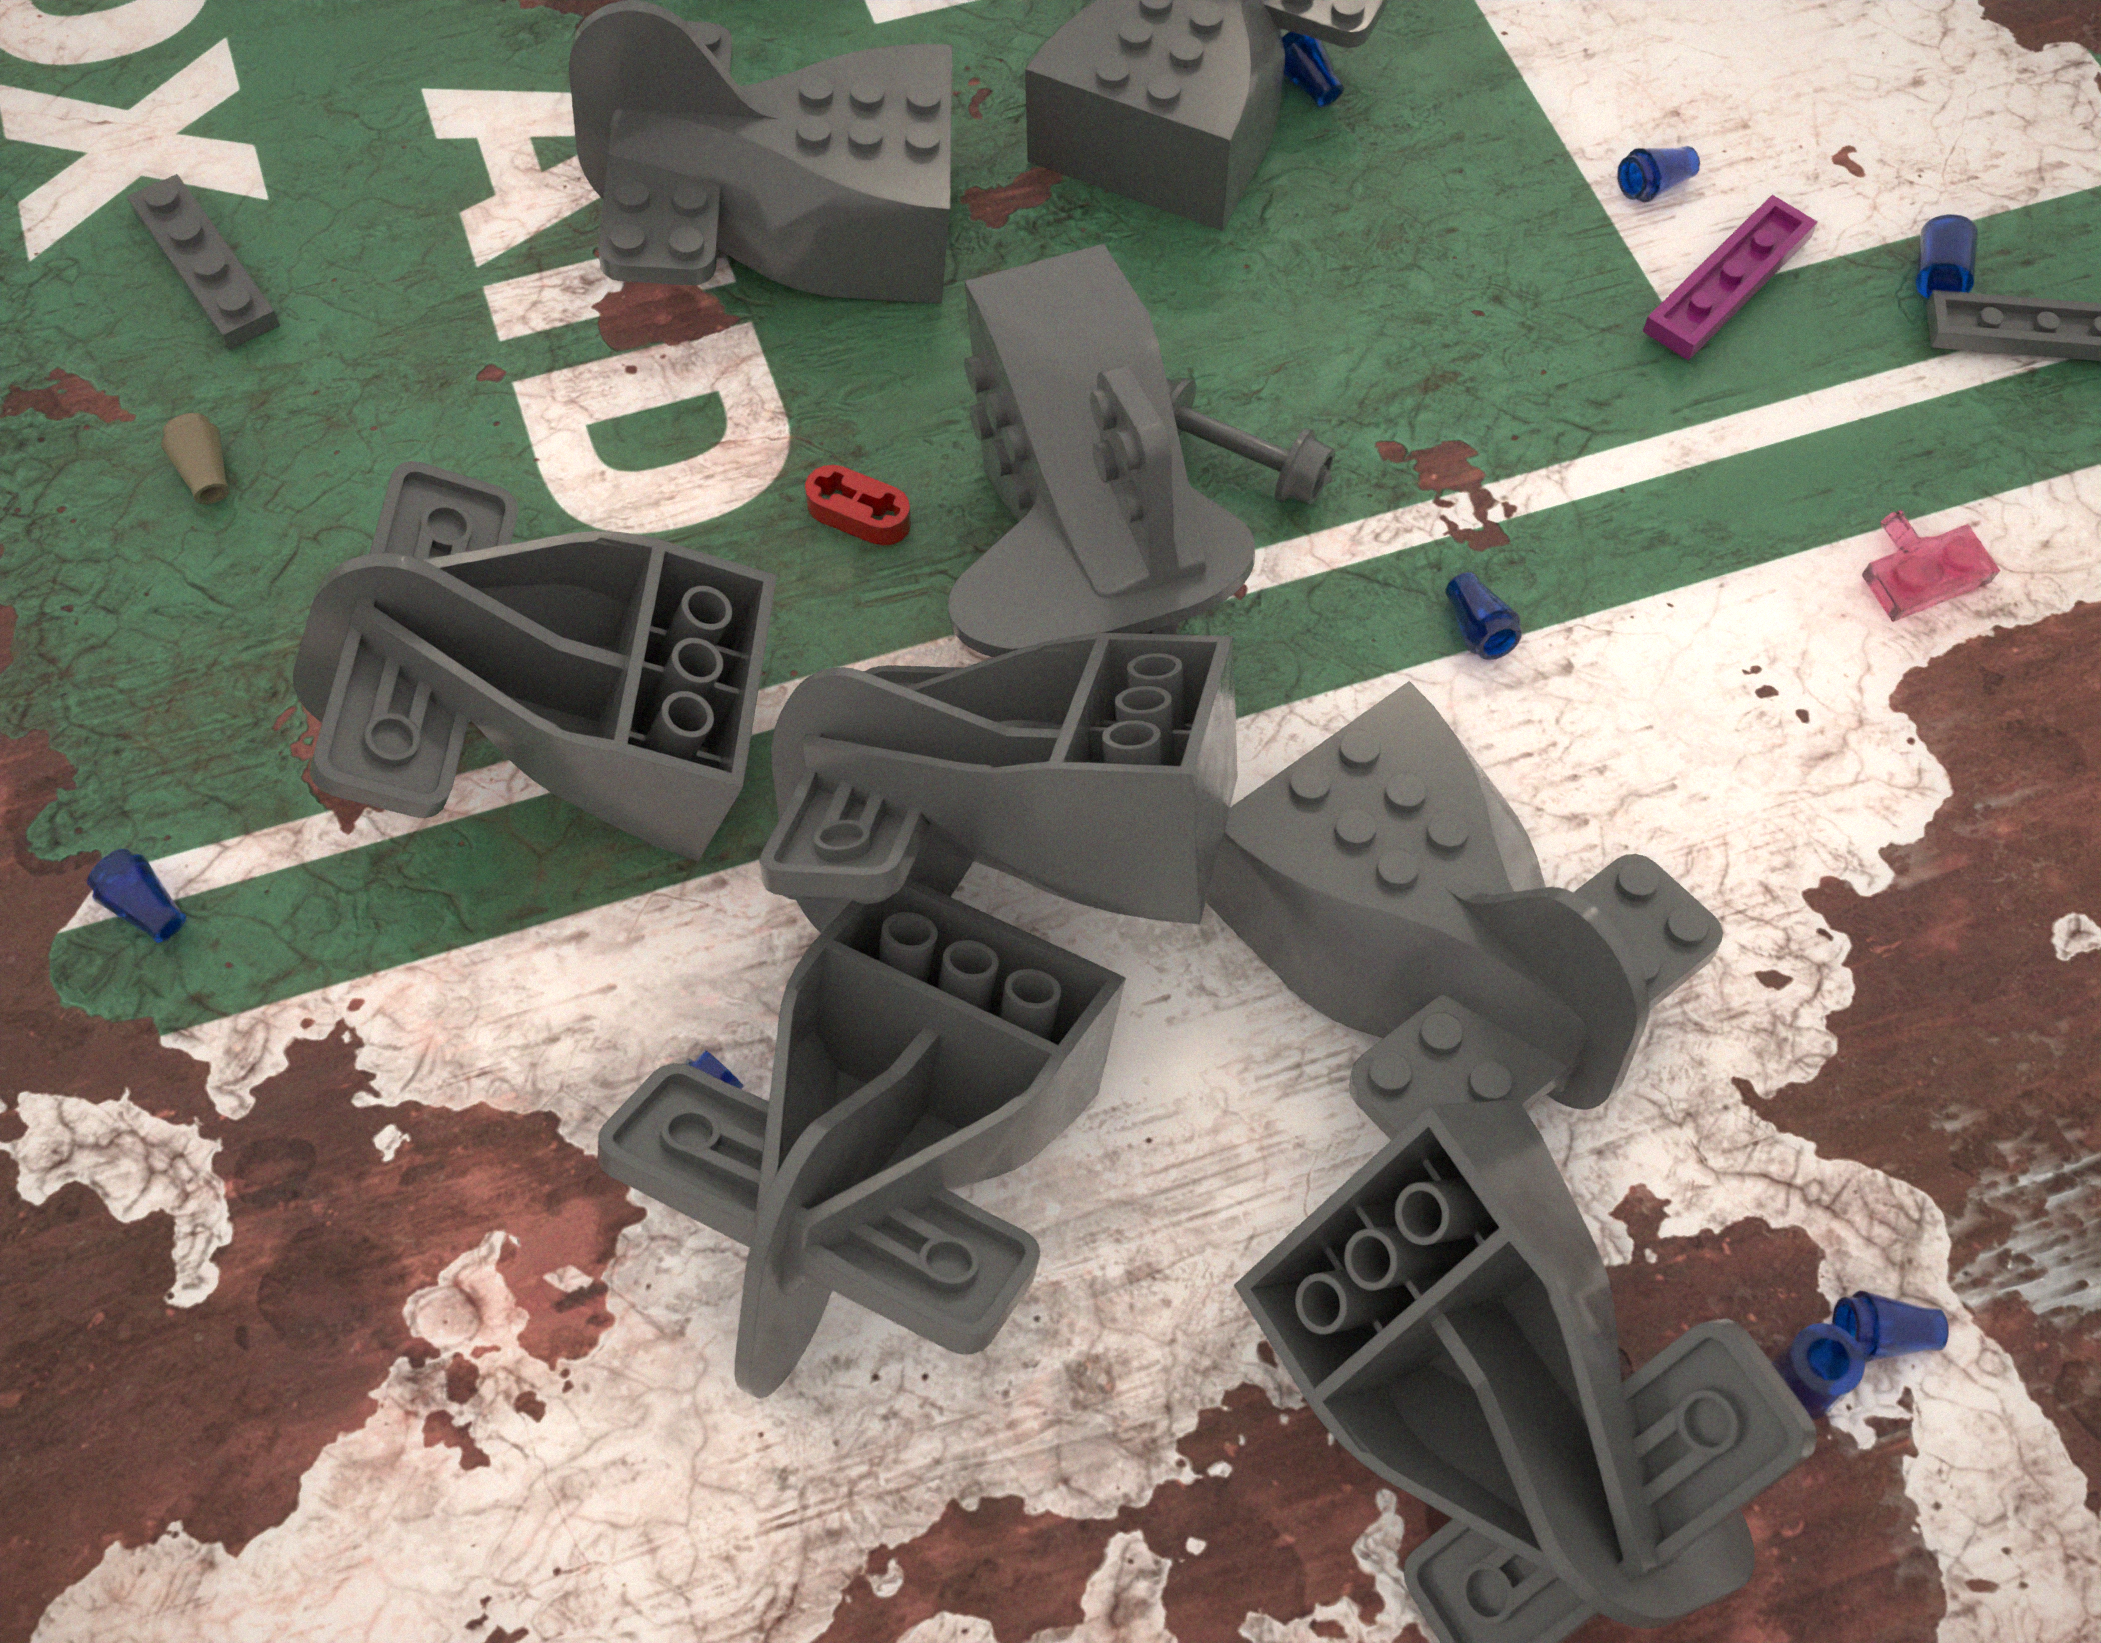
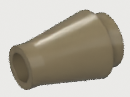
[161,413,230,504]

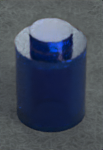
[1915,214,1978,299]
[1772,1323,1865,1420]

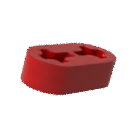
[805,465,911,546]

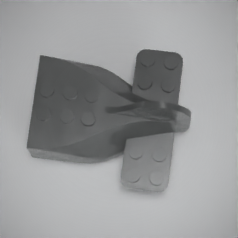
[569,0,953,304]
[1025,0,1389,231]
[948,244,1255,657]
[293,461,777,861]
[759,632,1238,933]
[1206,681,1723,1140]
[597,877,1126,1399]
[1233,1099,1817,1643]

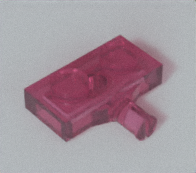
[1861,510,2000,622]

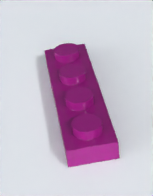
[1642,194,1818,361]

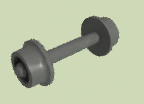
[1167,378,1335,505]

